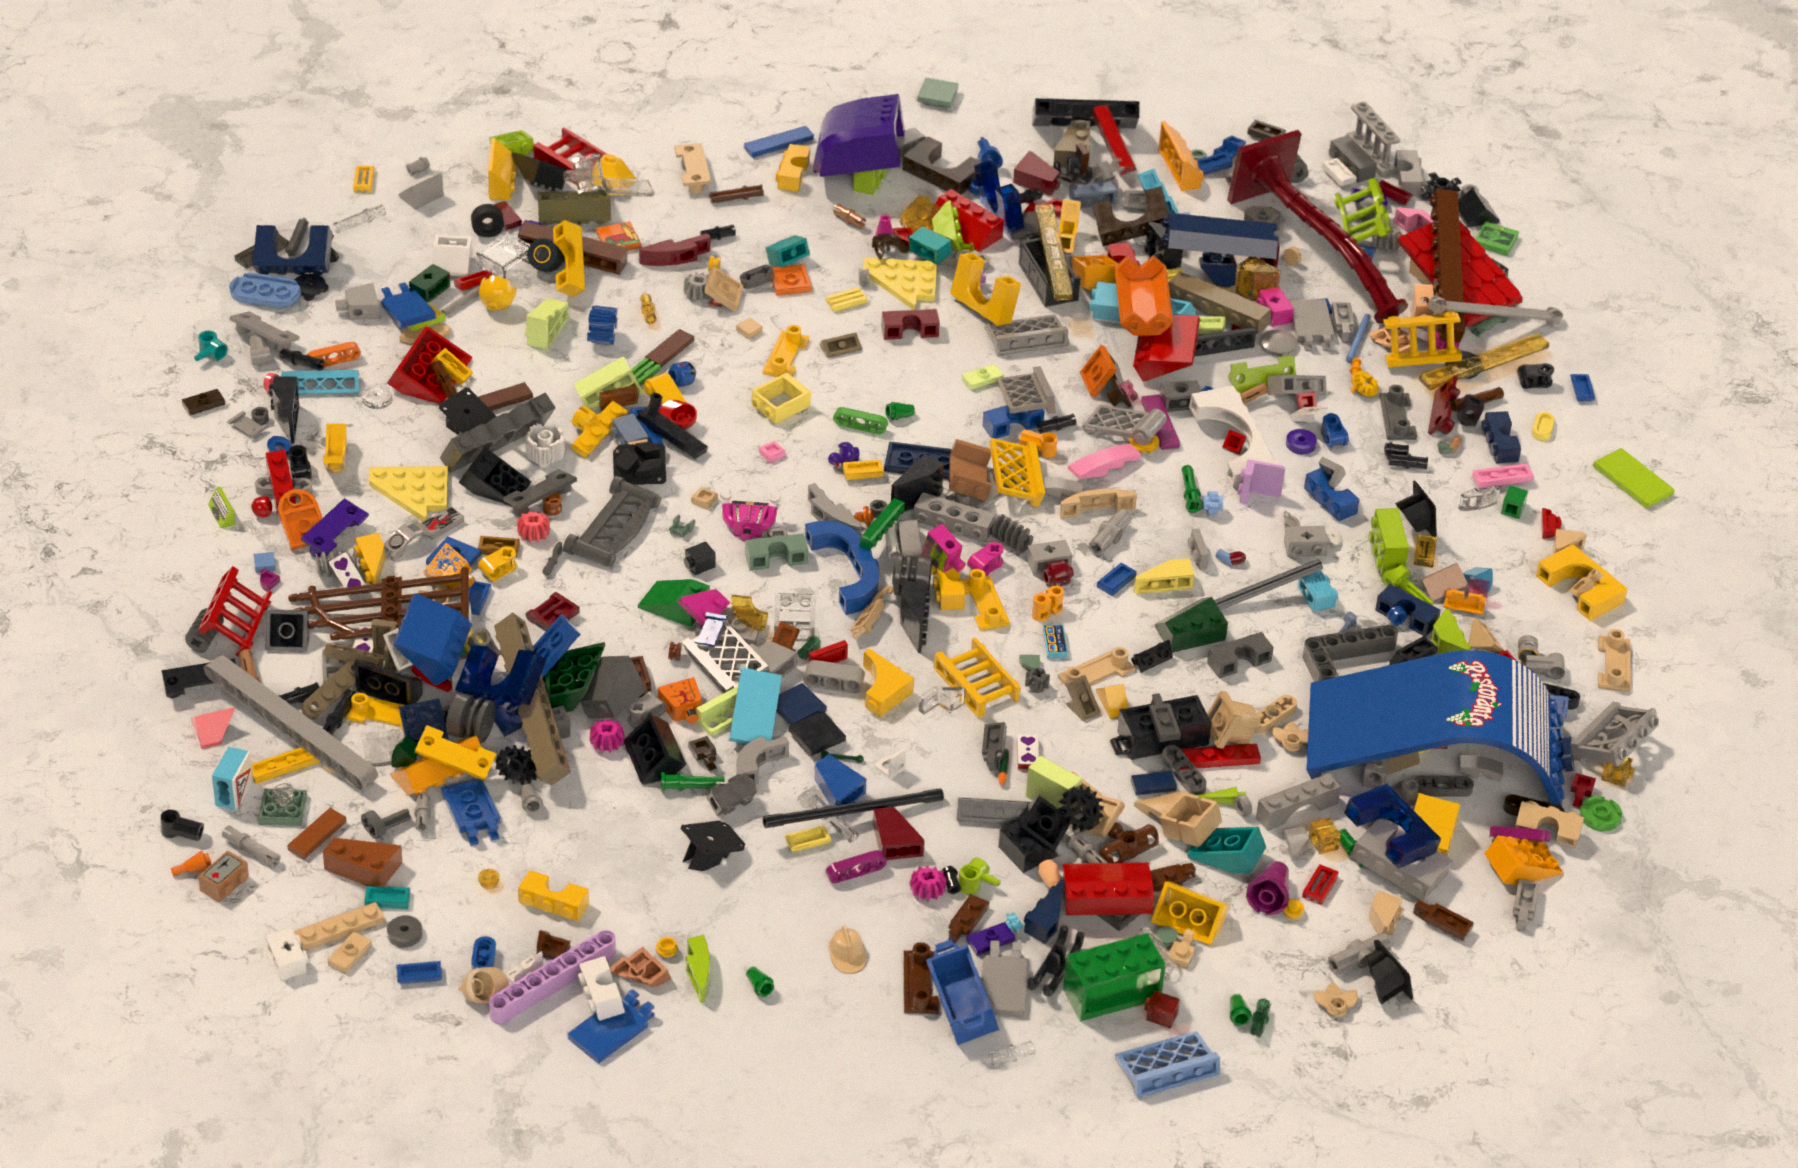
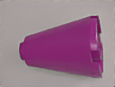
[1246,861,1289,916]

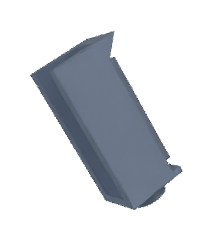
[1069,180,1118,208]

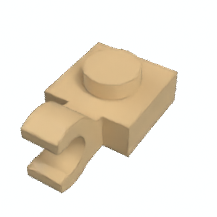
[1167,929,1195,968]

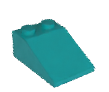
[1187,827,1266,874]

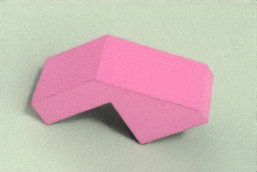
[1394,207,1433,231]

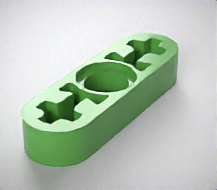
[833,407,888,434]

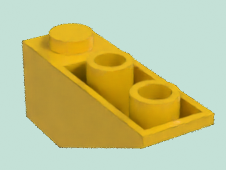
[353,532,385,584]

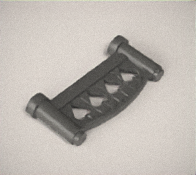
[563,475,661,567]

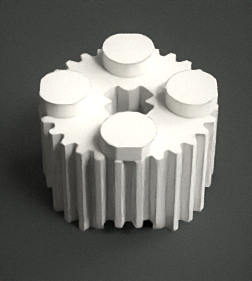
[526,423,565,468]

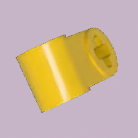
[478,546,517,581]

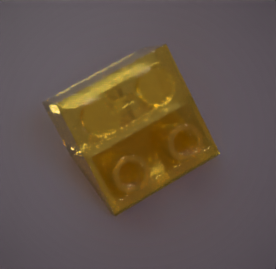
[1235,257,1281,301]

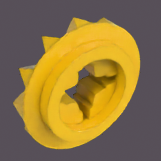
[1352,370,1380,397]
[1129,435,1159,454]

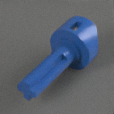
[977,137,1003,171]

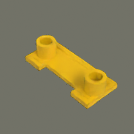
[763,325,810,377]
[959,569,1010,631]
[346,693,405,733]
[414,725,496,781]

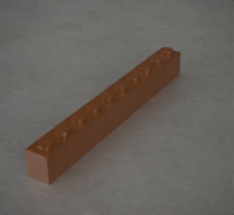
[1430,188,1465,343]

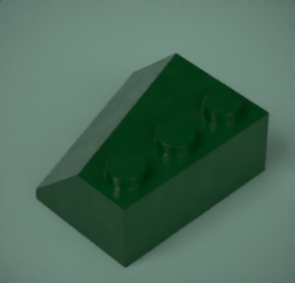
[1155,597,1228,653]
[546,642,606,712]

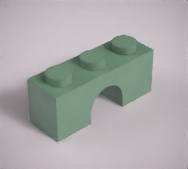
[745,533,808,571]

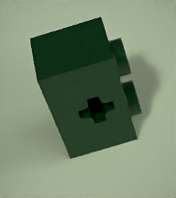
[409,264,450,302]

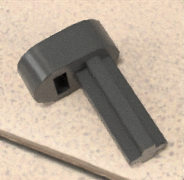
[361,809,412,839]

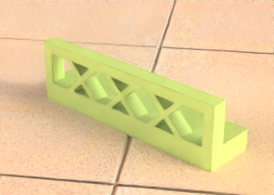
[696,686,738,737]

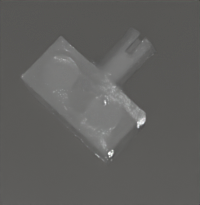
[563,153,605,193]

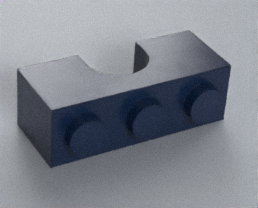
[1481,411,1521,464]
[1375,584,1441,637]

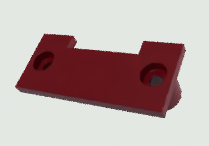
[1428,375,1460,435]

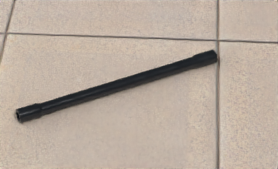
[762,788,944,829]

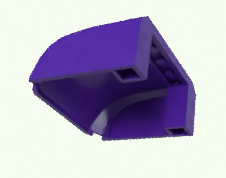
[812,94,905,177]

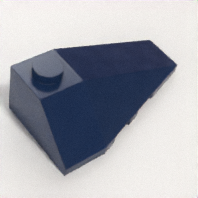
[1198,252,1237,288]

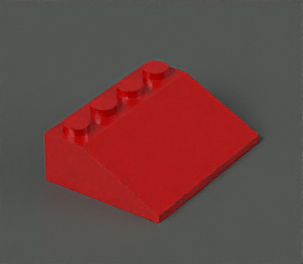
[1133,315,1200,382]
[387,325,473,404]
[1062,862,1154,916]

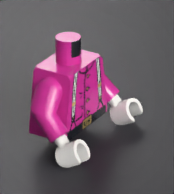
[720,488,781,542]

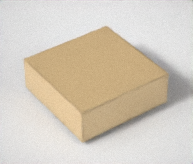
[736,318,763,339]
[691,487,718,510]

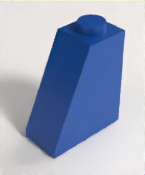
[814,754,867,806]

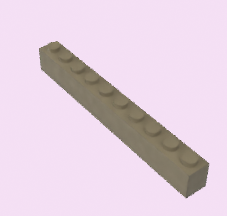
[494,613,571,786]

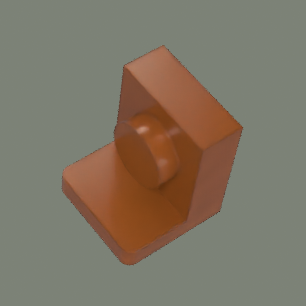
[772,621,800,651]

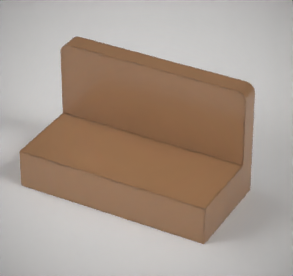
[1420,563,1467,601]

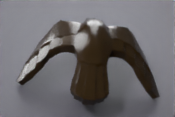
[872,233,909,260]

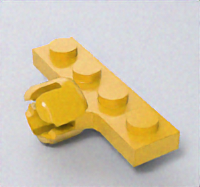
[571,401,628,458]

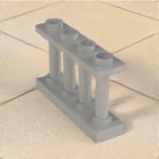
[1346,102,1400,177]

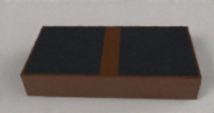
[1076,143,1090,182]

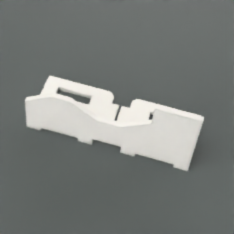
[505,951,543,983]

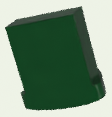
[391,735,418,768]

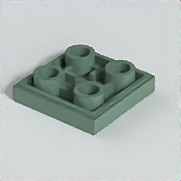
[917,77,959,108]
[258,788,307,826]

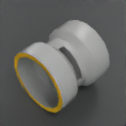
[1518,635,1538,663]

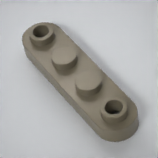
[301,661,356,719]

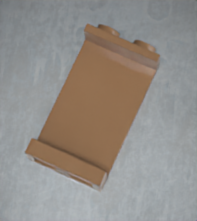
[949,439,992,501]

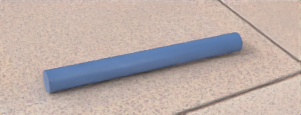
[1346,314,1371,363]

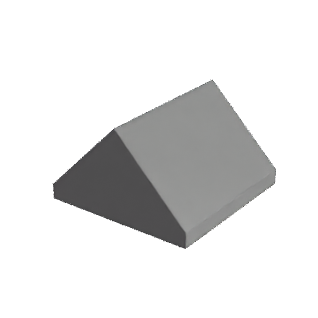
[398,173,444,209]

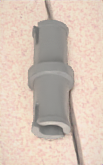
[414,793,431,832]

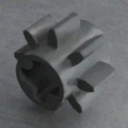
[1025,668,1050,693]

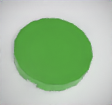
[1579,796,1622,831]

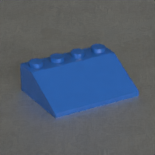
[393,593,472,686]

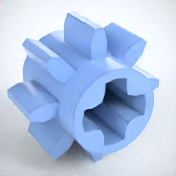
[1202,491,1223,515]

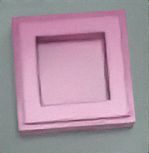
[759,441,786,463]

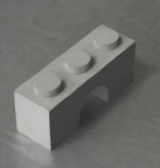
[1394,150,1425,196]

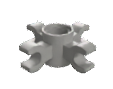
[1084,158,1125,184]

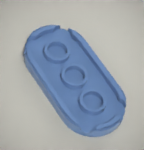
[229,273,301,308]

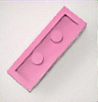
[1472,463,1534,489]

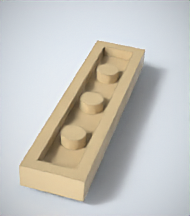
[294,902,385,951]

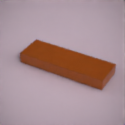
[287,808,347,859]

